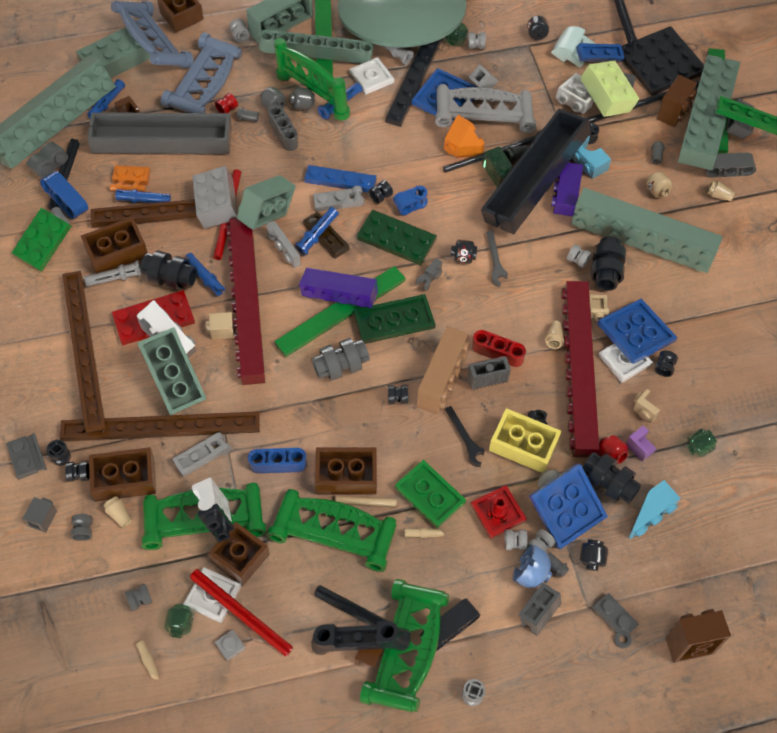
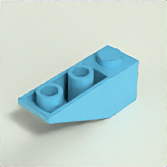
[629,480,681,539]

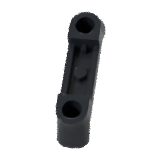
[311,621,411,655]

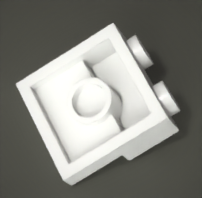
[555,73,594,114]

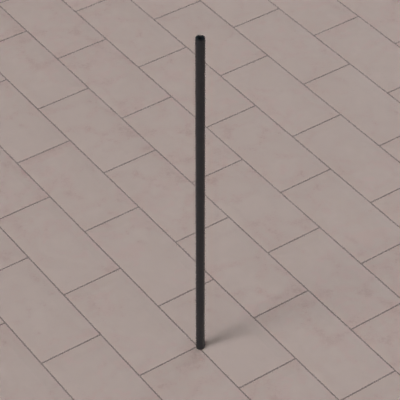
[443,81,700,173]

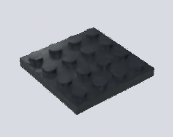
[621,26,704,96]

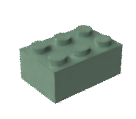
[237,175,296,229]

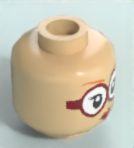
[646,172,672,198]

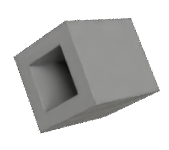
[469,64,498,88]

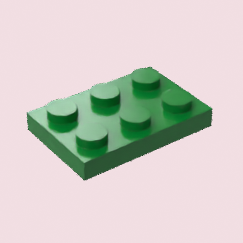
[11,207,72,272]
[395,459,466,529]

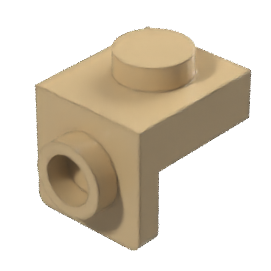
[590,295,609,321]
[633,389,660,424]

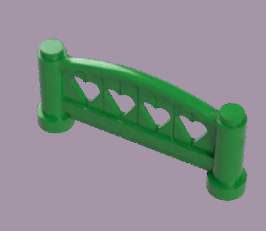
[274,38,350,120]
[141,483,267,550]
[266,489,397,572]
[360,579,449,713]

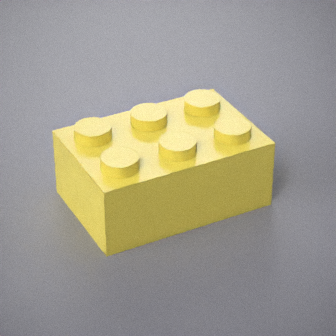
[489,408,562,473]

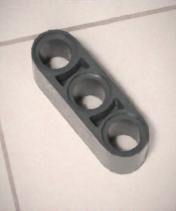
[268,104,298,151]
[705,153,756,178]

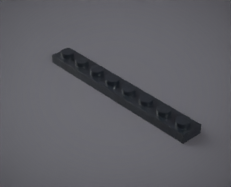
[385,38,443,127]

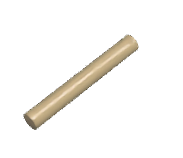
[336,496,397,507]

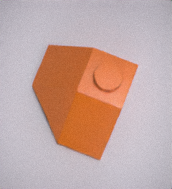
[444,114,485,158]

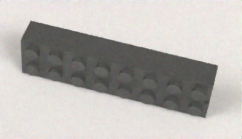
[87,113,232,154]

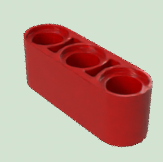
[472,330,526,367]

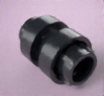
[591,236,626,291]
[140,250,197,291]
[582,452,642,504]

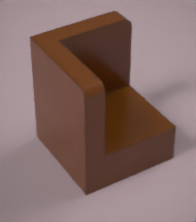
[114,96,140,113]
[354,649,384,668]

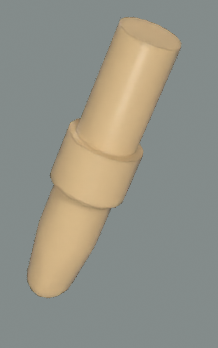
[404,528,444,538]
[136,640,159,679]

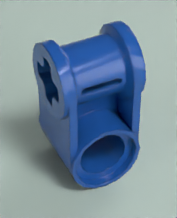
[393,186,428,215]

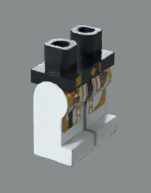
[192,477,234,542]

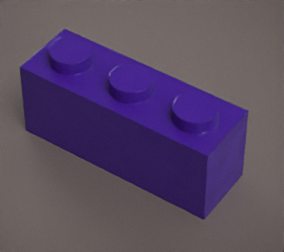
[551,163,583,217]

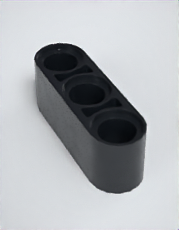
[419,598,481,651]

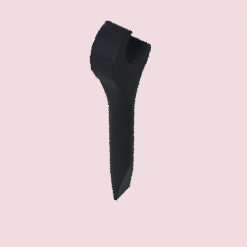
[445,406,485,467]

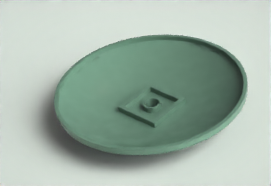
[338,0,466,47]

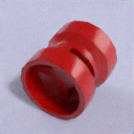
[215,93,239,114]

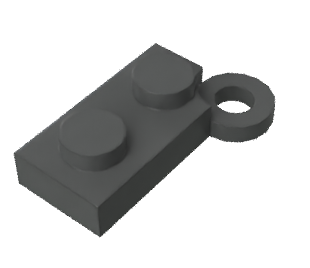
[593,593,639,649]

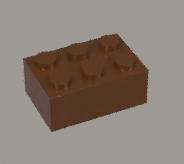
[81,217,148,273]
[89,447,156,502]
[315,447,377,494]
[665,609,731,663]

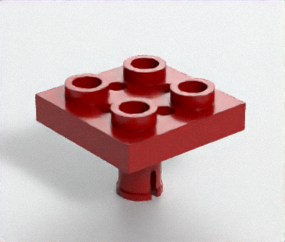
[470,485,527,539]

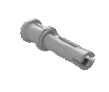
[382,46,413,65]
[84,260,142,287]

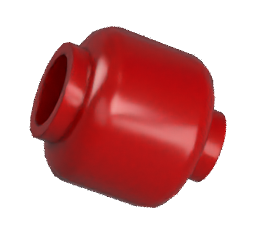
[599,435,629,464]

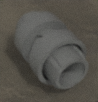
[311,338,370,381]

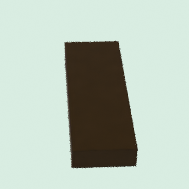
[303,211,350,259]

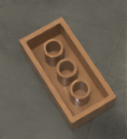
[417,326,470,415]

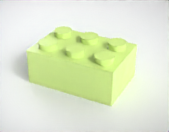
[580,61,639,117]

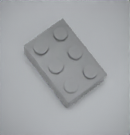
[192,166,238,229]

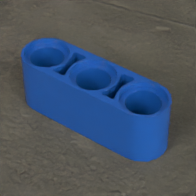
[40,171,89,219]
[248,448,307,474]

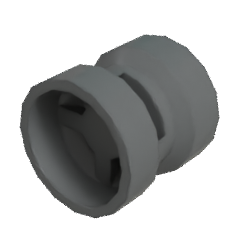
[71,514,93,541]
[124,583,153,612]

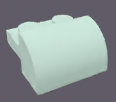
[551,26,595,68]

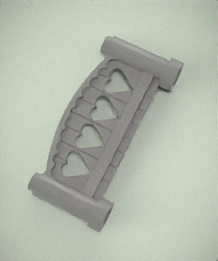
[435,84,536,133]

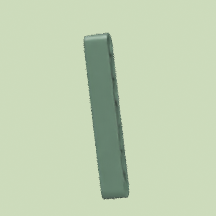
[259,30,374,63]

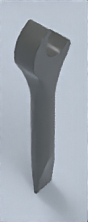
[486,231,508,287]

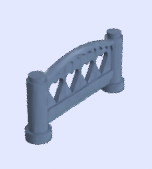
[111,0,193,68]
[160,32,242,113]

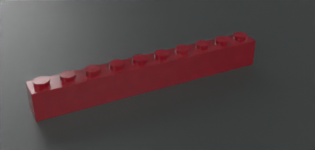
[227,218,266,385]
[561,281,600,458]

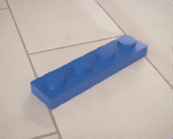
[305,165,376,193]

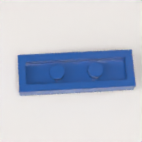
[576,43,625,62]

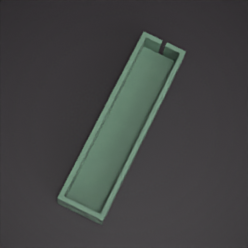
[0,55,116,169]
[678,55,740,170]
[571,188,723,273]

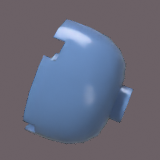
[512,545,552,588]

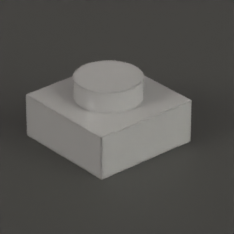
[215,630,245,662]

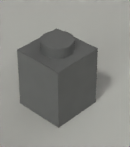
[22,497,57,533]

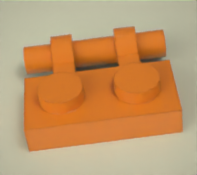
[110,165,151,192]

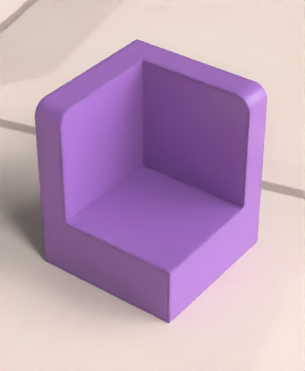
[626,426,656,462]

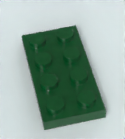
[357,209,437,266]
[353,294,436,344]

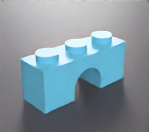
[572,136,611,179]

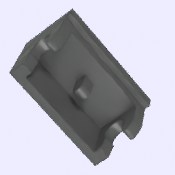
[518,583,561,636]

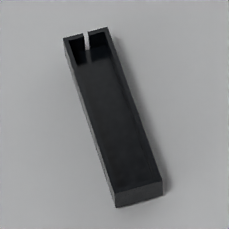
[481,108,591,235]

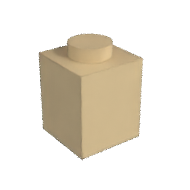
[206,312,234,340]

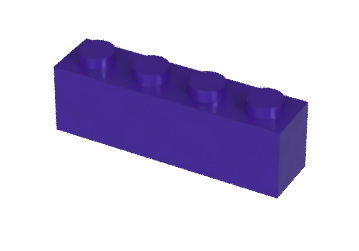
[299,267,378,308]

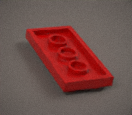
[112,290,195,346]

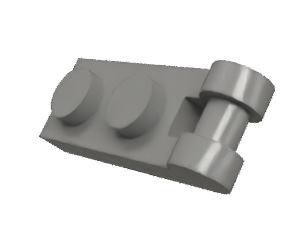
[313,186,365,212]
[267,221,301,269]
[172,432,232,477]

